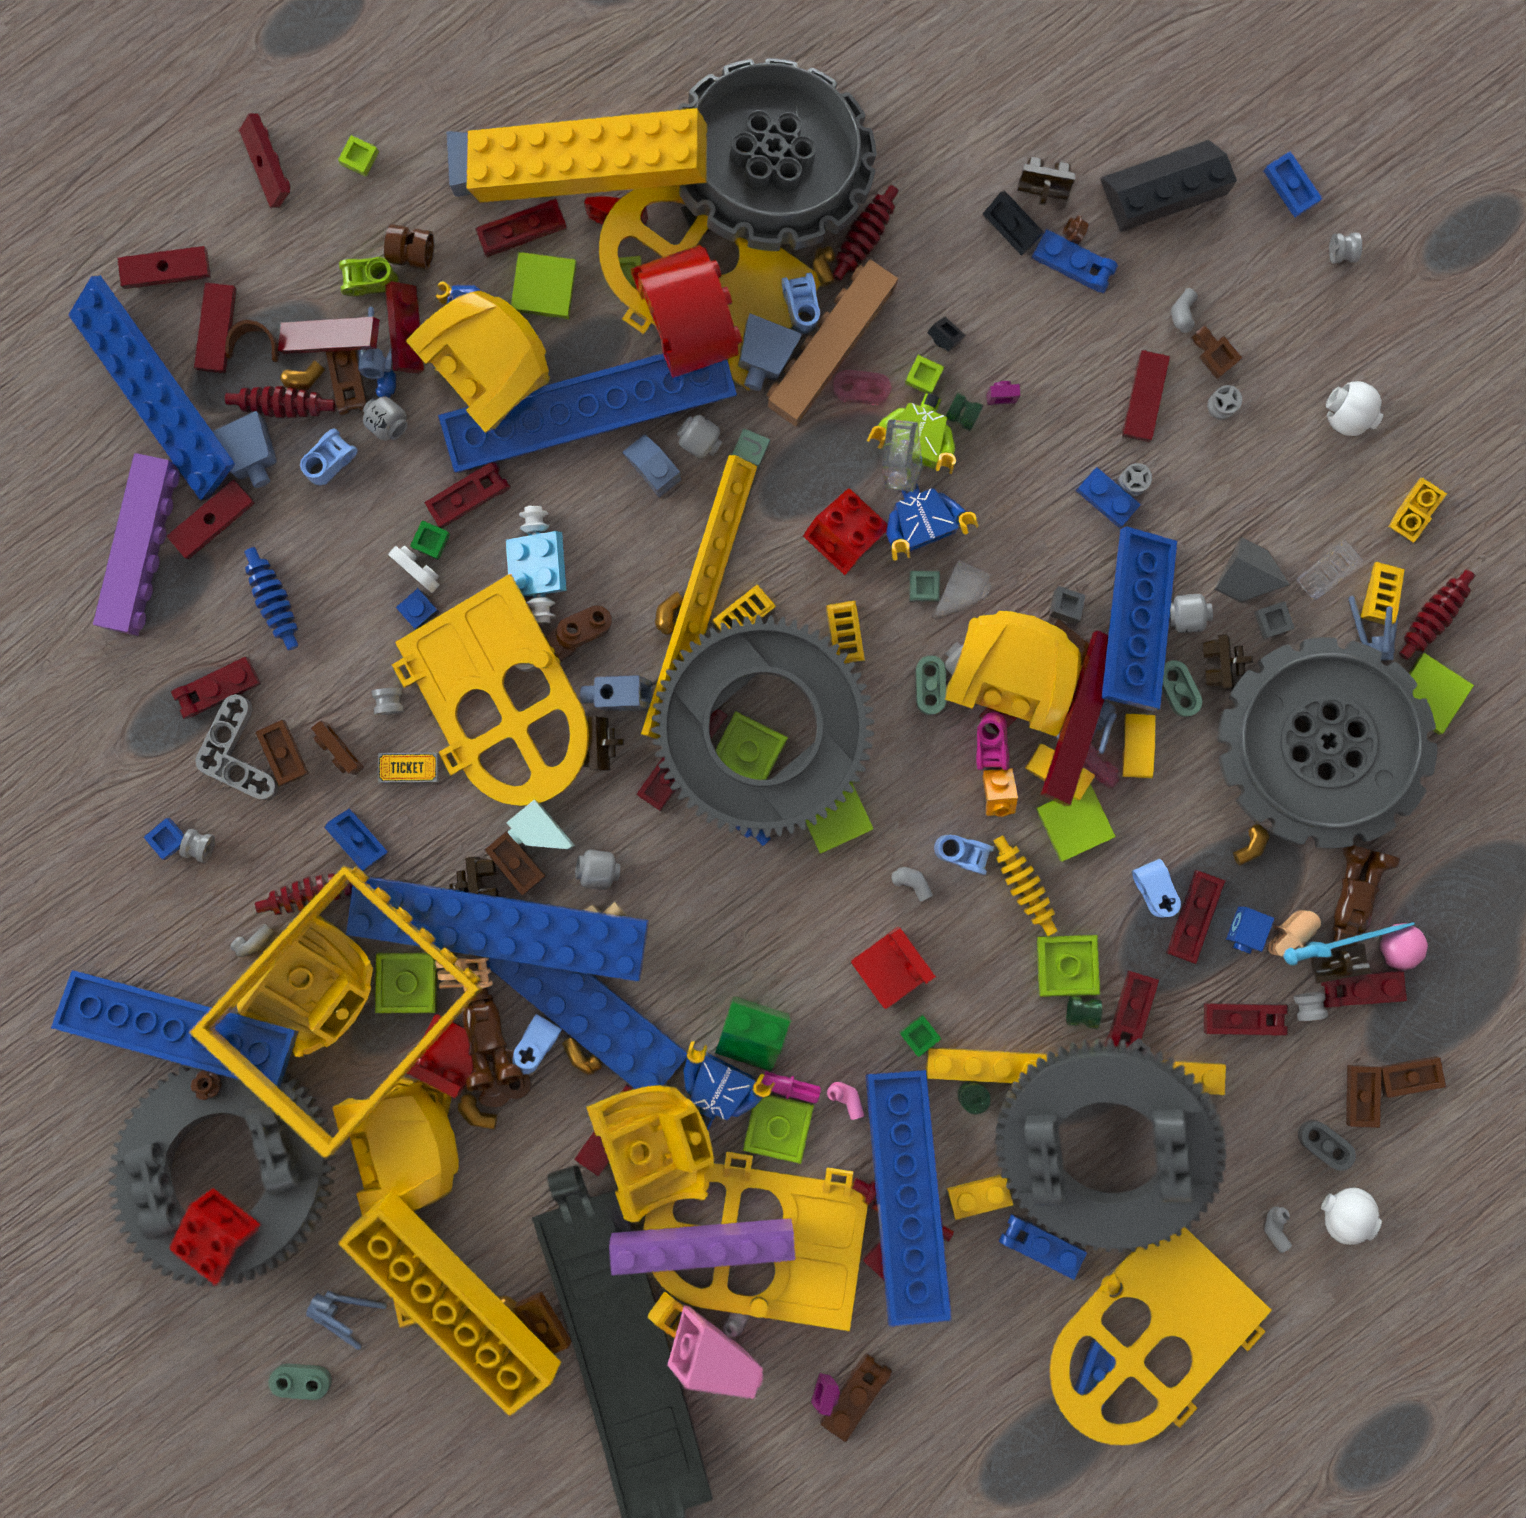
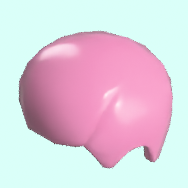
[1379,923,1428,971]

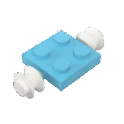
[506,506,566,625]

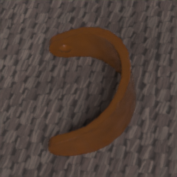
[225,320,279,362]

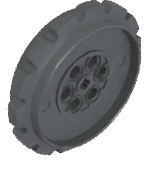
[677,58,876,251]
[1217,638,1437,849]

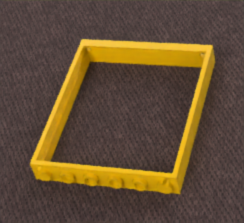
[190,866,483,1158]

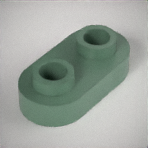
[915,655,946,715]
[1162,660,1202,717]
[269,1363,332,1400]

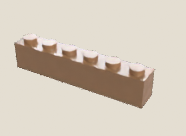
[767,259,898,427]

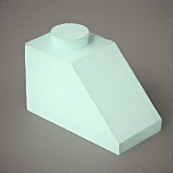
[506,800,575,850]

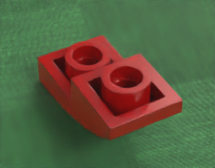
[584,196,648,225]

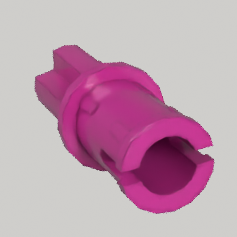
[762,1071,821,1103]

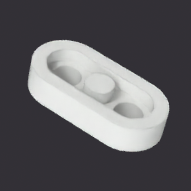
[388,545,440,593]

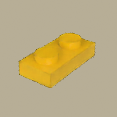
[947,1175,1013,1220]

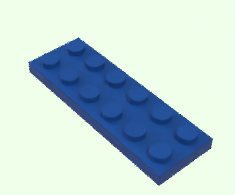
[1102,526,1177,711]

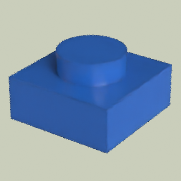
[396,588,439,629]
[144,818,184,860]

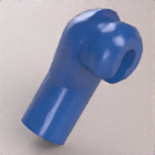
[376,369,396,398]

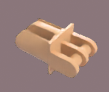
[1267,910,1321,957]
[435,955,493,991]

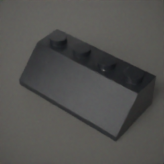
[1100,140,1237,232]

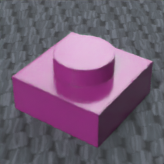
[986,381,1021,405]
[811,1373,840,1416]

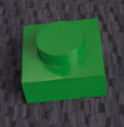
[410,520,450,560]
[899,1015,941,1057]

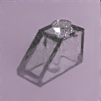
[882,420,923,492]
[932,560,992,620]

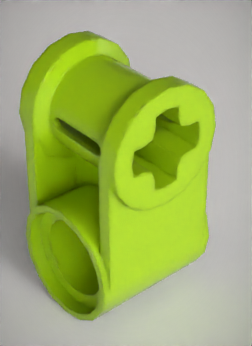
[339,257,398,296]

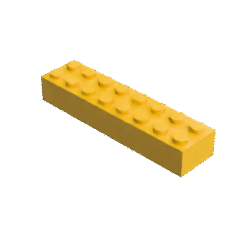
[467,108,707,203]
[338,1190,561,1416]

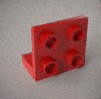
[803,488,888,575]
[851,926,936,1009]
[407,1014,473,1098]
[169,1188,260,1285]

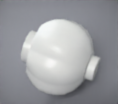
[1326,381,1383,436]
[1321,1188,1382,1245]

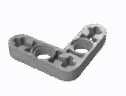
[195,694,279,800]

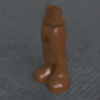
[1332,845,1401,947]
[463,987,524,1091]

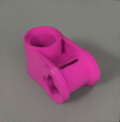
[976,712,1009,770]

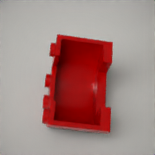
[631,245,742,378]

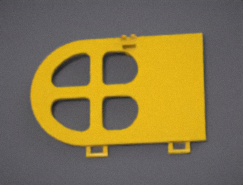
[599,185,821,391]
[392,574,589,806]
[643,1151,868,1331]
[1049,1227,1272,1445]

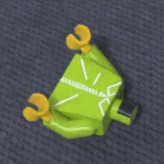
[867,393,956,474]

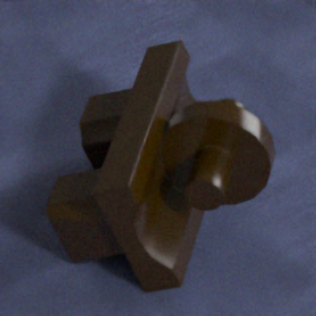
[1017,157,1076,205]
[1203,634,1253,690]
[582,716,624,771]
[449,857,499,897]
[1310,944,1372,983]

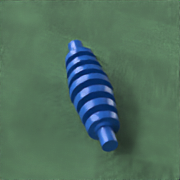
[244,547,299,651]

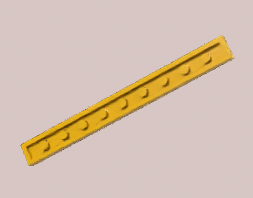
[641,455,757,739]
[926,1048,1226,1095]

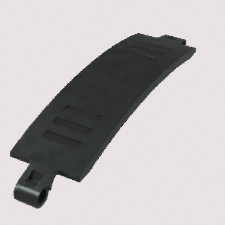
[532,1165,713,1518]

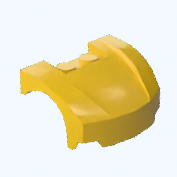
[406,291,550,433]
[945,611,1081,737]
[237,915,373,1057]
[332,1081,459,1216]
[586,1085,714,1223]

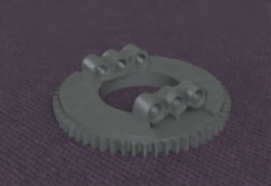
[652,615,874,838]
[995,1038,1226,1253]
[108,1066,336,1287]

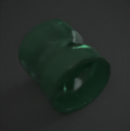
[946,392,984,432]
[1066,996,1102,1029]
[957,1081,991,1115]

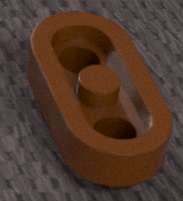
[556,606,612,649]

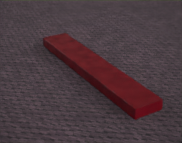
[1041,630,1108,806]

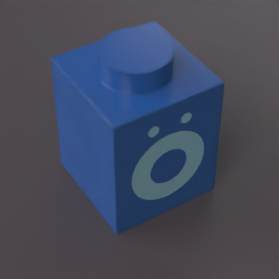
[1226,906,1274,954]

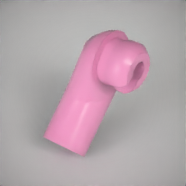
[827,1082,865,1120]

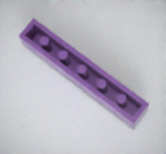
[93,453,180,636]
[609,1218,795,1275]

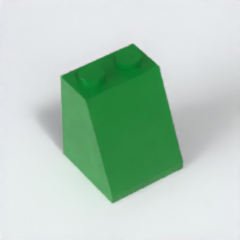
[715,996,791,1071]

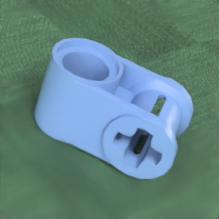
[781,272,820,334]
[300,428,358,485]
[934,835,994,875]
[1132,859,1181,918]
[512,1014,562,1074]

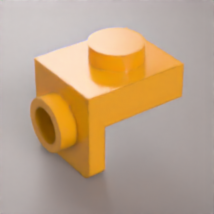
[982,768,1018,817]

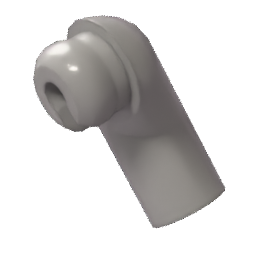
[1171,288,1198,333]
[891,867,933,902]
[230,924,275,958]
[1264,1207,1292,1253]
[723,1289,749,1338]

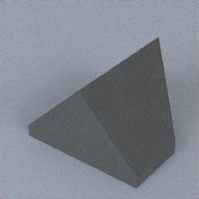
[1215,537,1290,602]

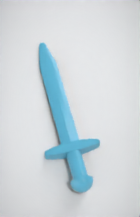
[1284,923,1415,965]

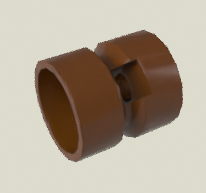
[384,224,434,270]

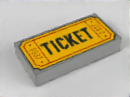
[378,752,439,783]

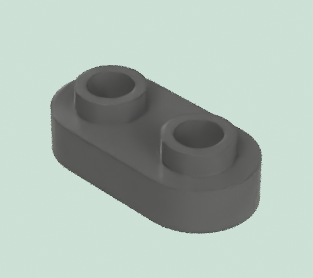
[1298,1120,1356,1171]

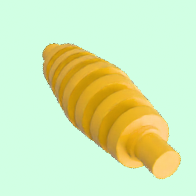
[993,835,1058,936]

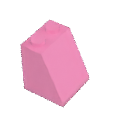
[668,1306,763,1399]

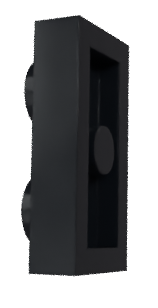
[982,190,1044,256]

